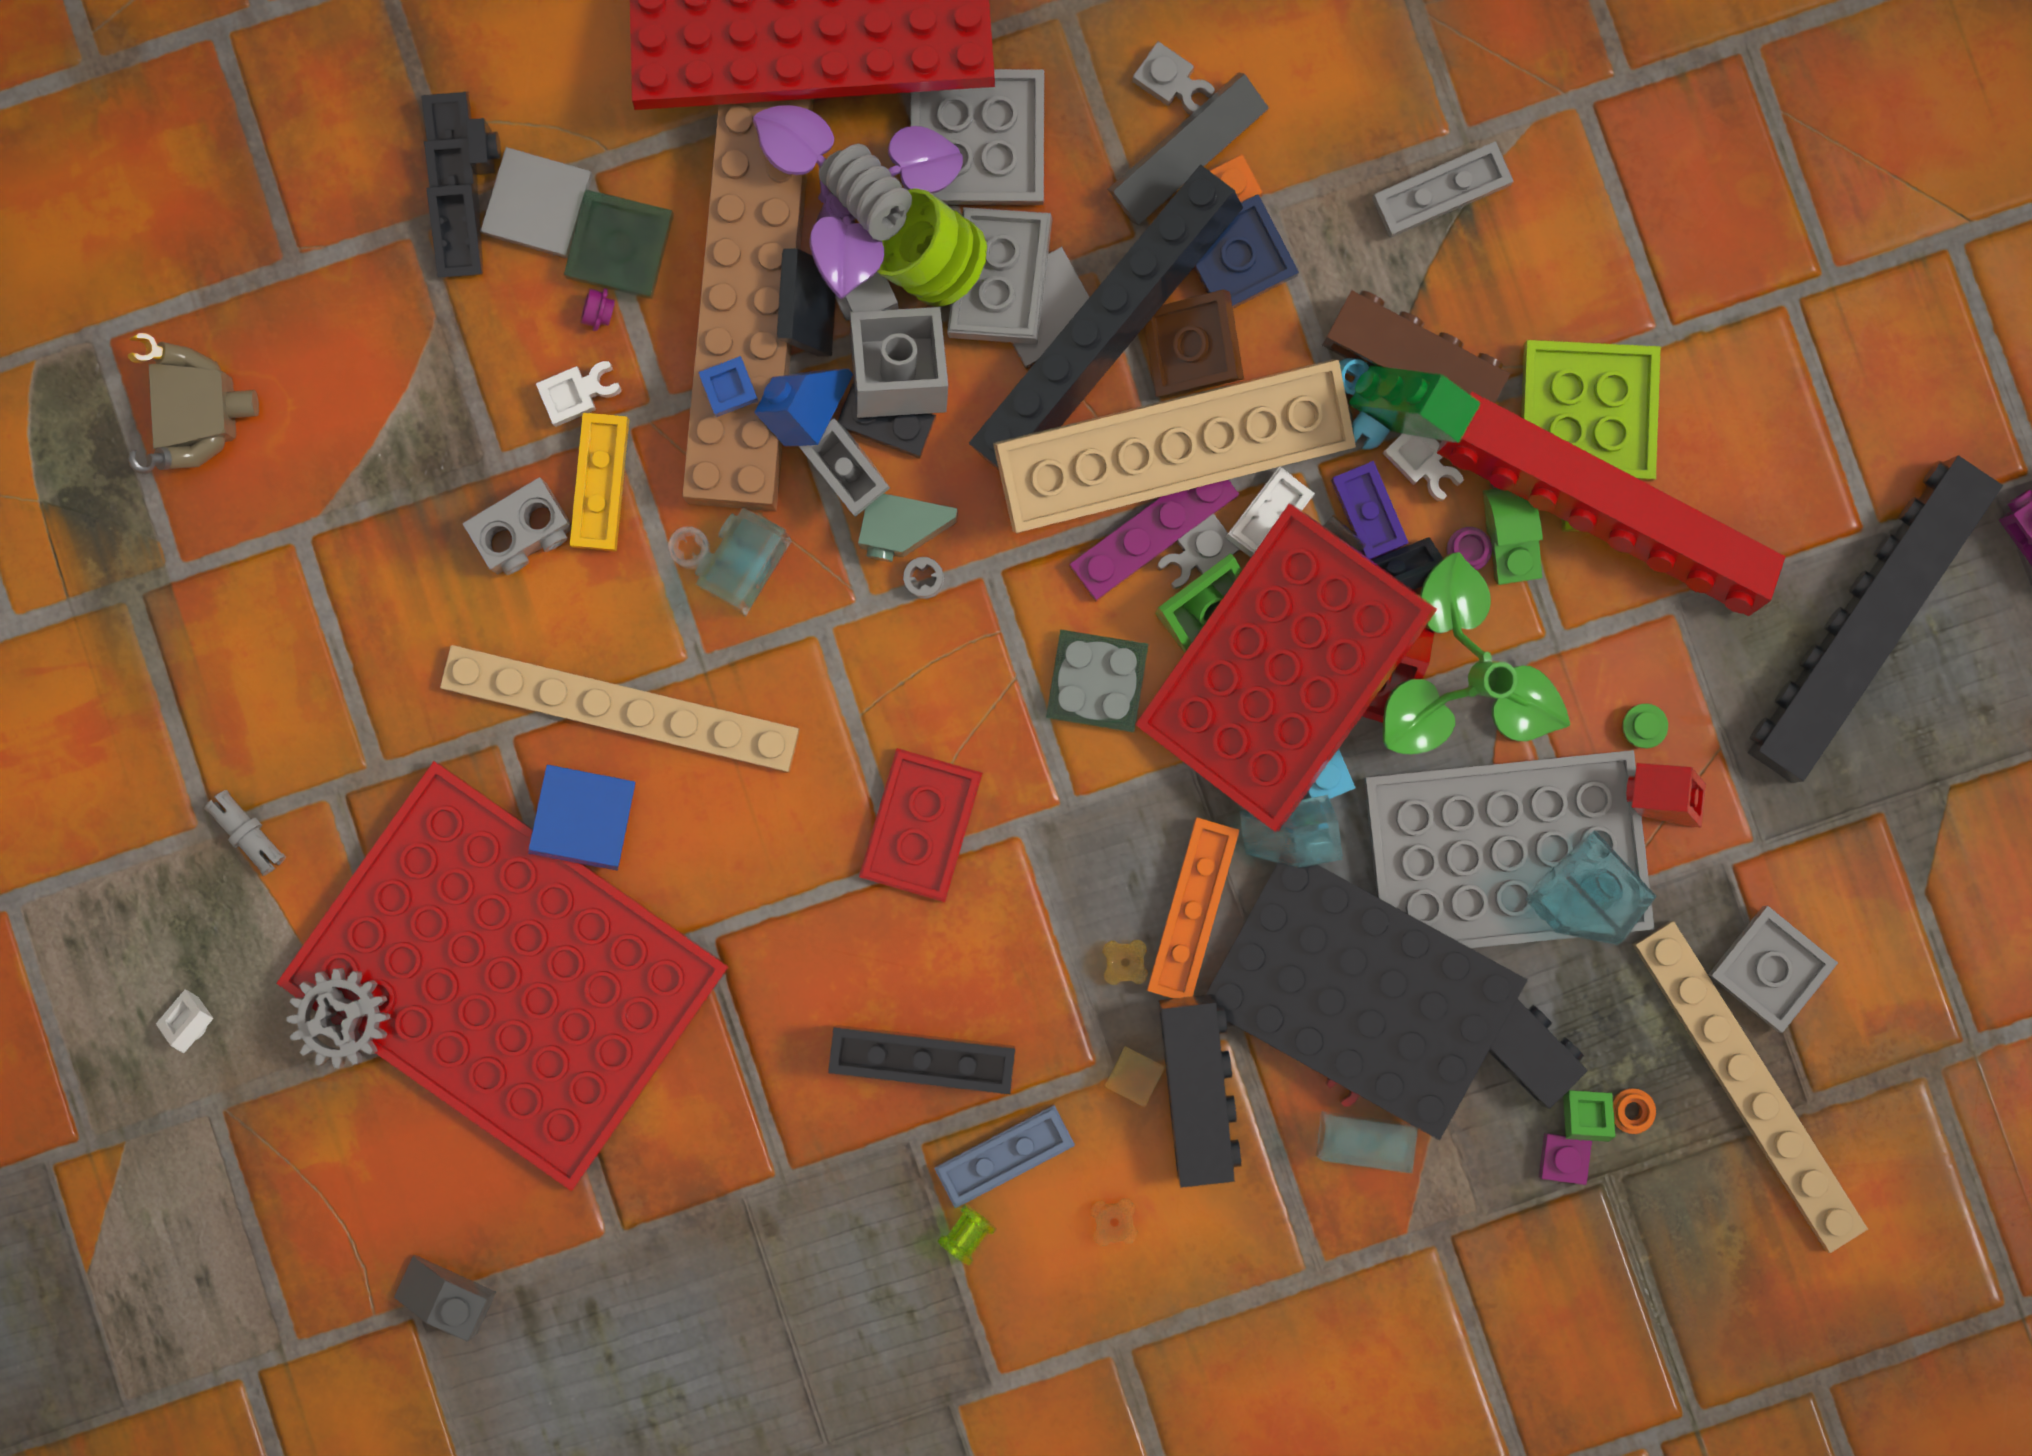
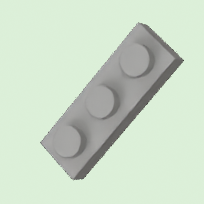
[1372,141,1514,238]

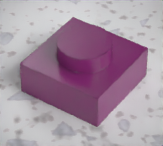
[1539,1132,1592,1185]

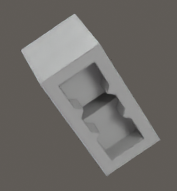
[462,477,572,575]

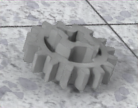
[287,968,390,1068]

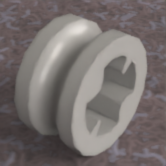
[903,557,944,599]

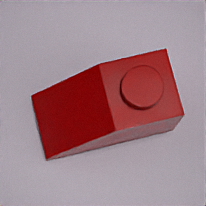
[1626,763,1706,828]

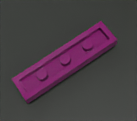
[1069,480,1239,601]

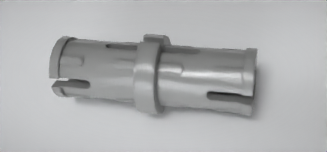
[204,790,286,876]

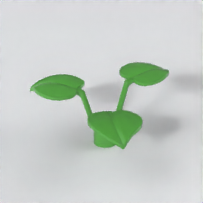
[1383,552,1570,754]

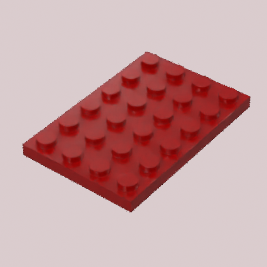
[1135,503,1438,832]

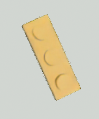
[570,413,630,552]

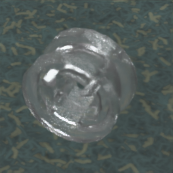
[668,527,710,569]

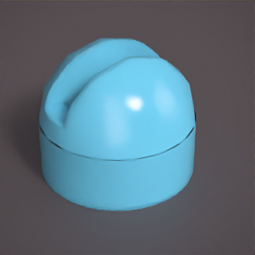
[1339,358,1369,395]
[1352,411,1390,450]

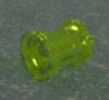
[937,1204,996,1265]

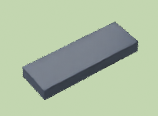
[934,1105,1075,1208]

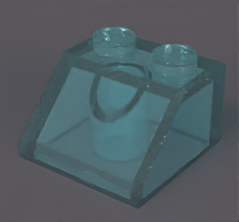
[695,508,792,616]

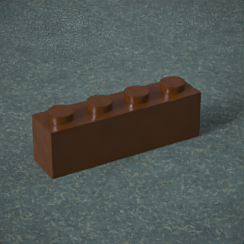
[1322,290,1510,403]

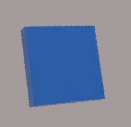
[528,764,636,871]

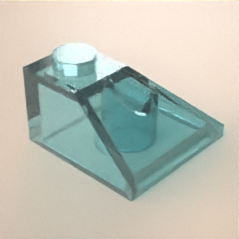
[1525,830,1657,945]

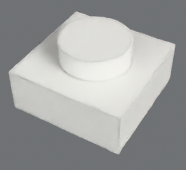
[156,989,214,1053]

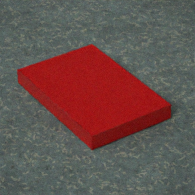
[859,748,983,902]

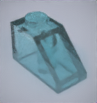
[1239,795,1343,868]

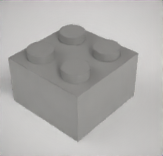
[850,307,948,418]

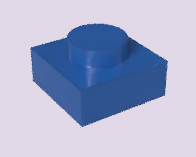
[698,356,758,417]

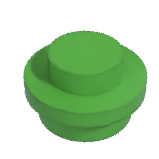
[1622,704,1668,749]

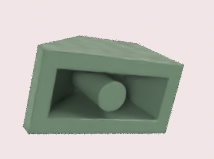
[858,494,958,562]

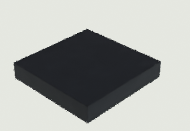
[777,248,836,356]

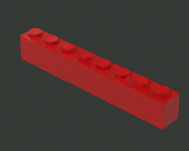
[1437,391,1786,616]

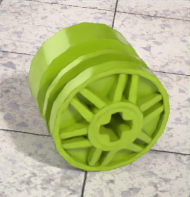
[877,188,987,307]

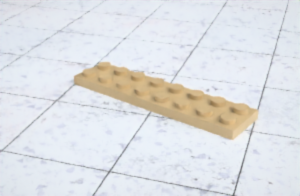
[993,359,1356,533]

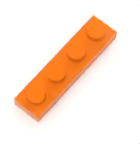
[1146,817,1240,999]

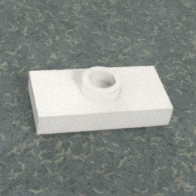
[1225,467,1315,557]

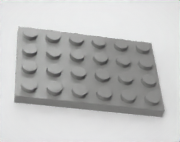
[1364,750,1654,948]

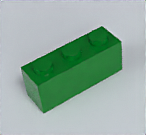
[1349,365,1481,443]

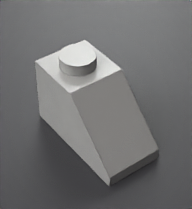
[799,418,890,517]

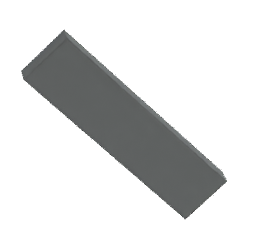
[1108,72,1269,225]

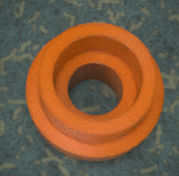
[1613,1088,1656,1134]

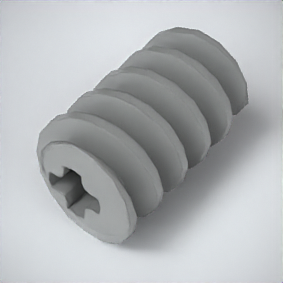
[819,144,912,241]

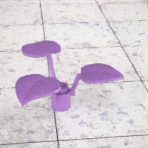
[752,105,963,299]

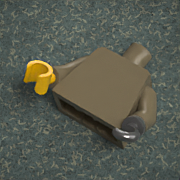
[127,333,259,474]

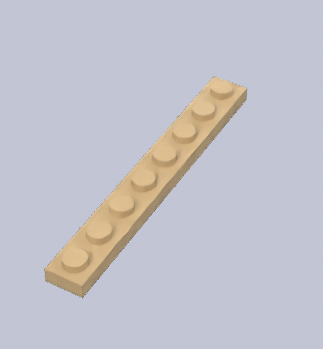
[440,645,800,773]
[1632,921,1868,1253]

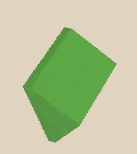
[1155,553,1242,653]

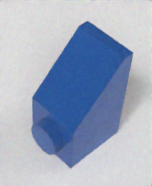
[754,369,853,446]

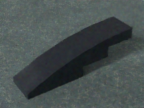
[421,91,483,278]

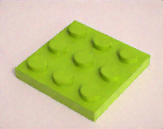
[1521,340,1661,482]

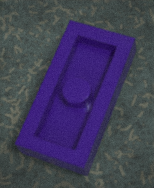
[1331,461,1409,560]

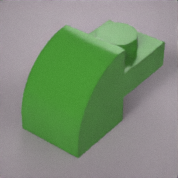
[1483,488,1543,585]

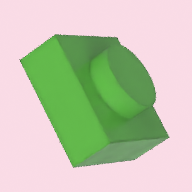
[1563,1090,1615,1142]

